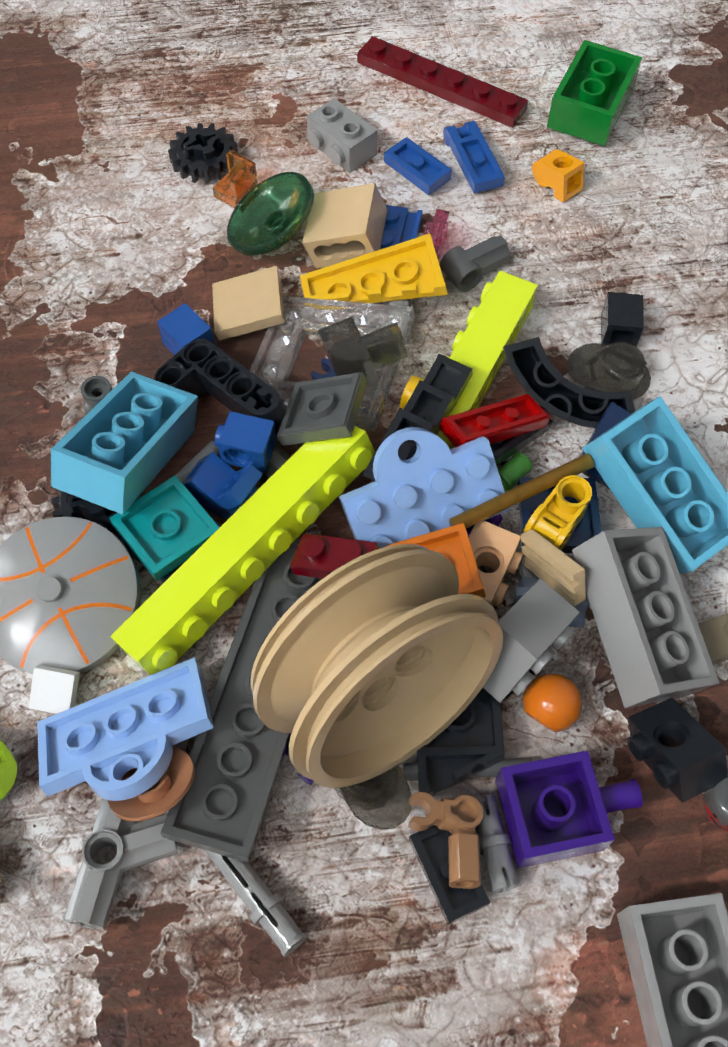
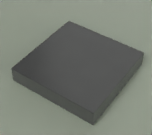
[277,372,368,446]

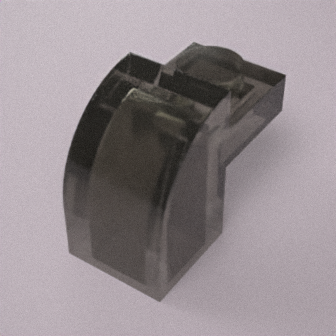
[318,316,408,384]

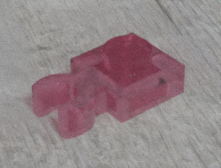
[424,209,450,261]

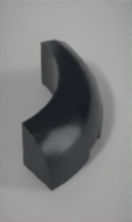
[503,337,636,429]

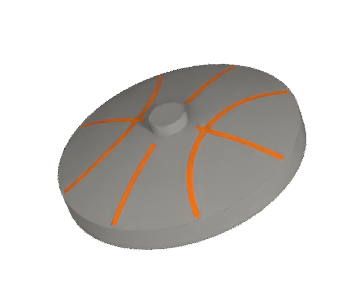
[0,516,141,674]

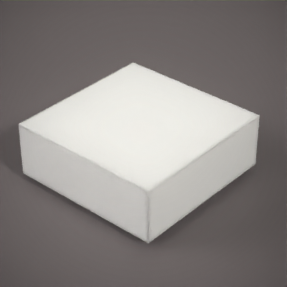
[28,665,80,714]

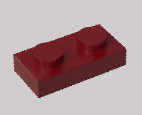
[290,533,379,579]

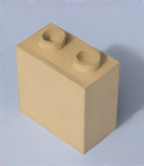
[302,183,387,269]

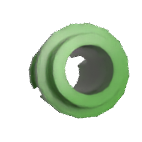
[498,452,533,492]

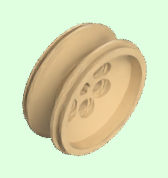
[250,544,503,788]

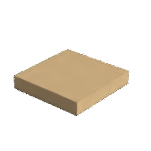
[212,266,285,341]

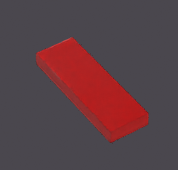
[439,394,550,448]

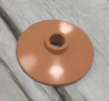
[108,747,195,821]

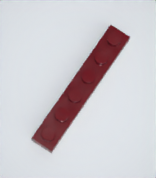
[357,36,528,128]

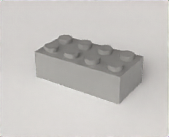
[572,527,720,708]
[617,893,728,1047]

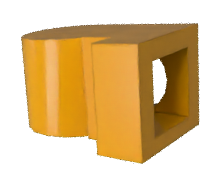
[532,149,584,203]

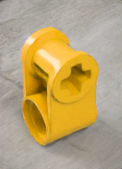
[523,475,592,550]

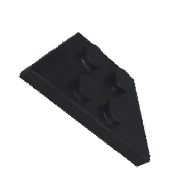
[417,688,505,797]

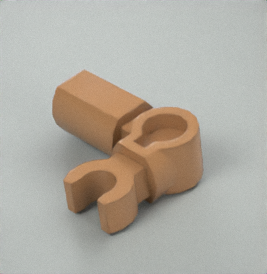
[408,792,484,889]

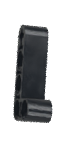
[154,339,286,438]

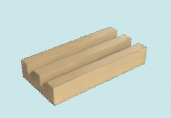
[521,529,586,606]

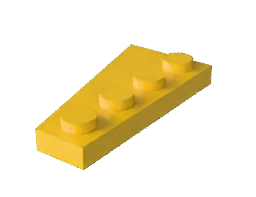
[300,234,448,310]

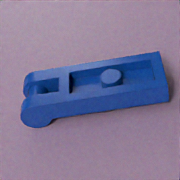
[443,121,505,193]

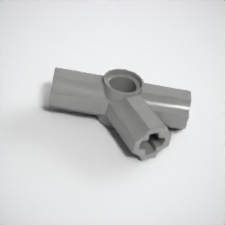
[64,799,178,931]

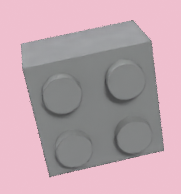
[483,578,580,703]

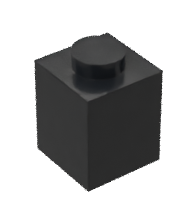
[601,292,644,350]

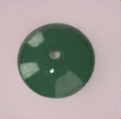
[227,172,314,256]

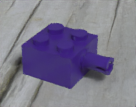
[495,750,643,869]

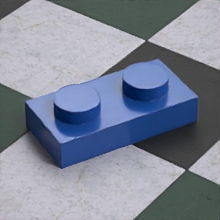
[384,137,452,195]

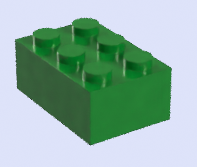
[547,40,642,146]

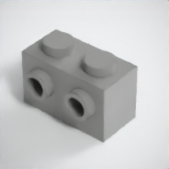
[307,98,377,173]

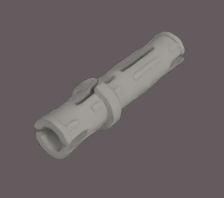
[202,849,307,957]

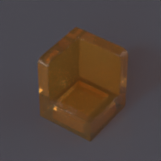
[212,150,259,211]

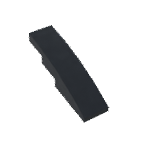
[363,354,473,481]

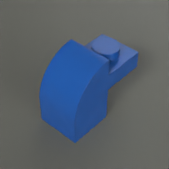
[182,452,263,520]

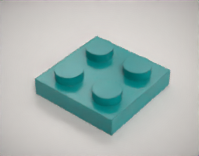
[109,475,220,581]

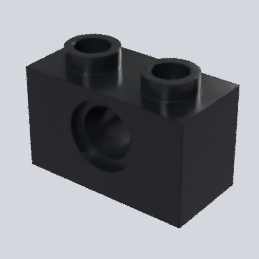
[627,697,728,803]

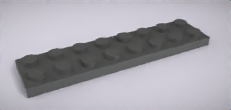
[161,538,322,863]

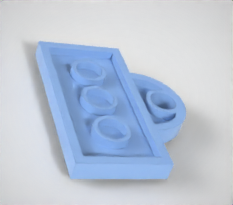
[339,427,510,549]
[37,657,214,801]

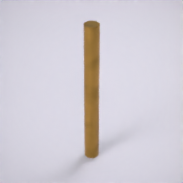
[449,453,594,528]

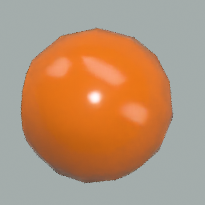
[523,673,582,733]

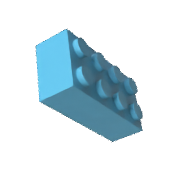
[51,371,198,515]
[582,396,728,574]

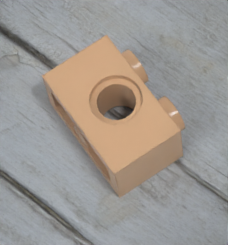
[468,520,524,608]

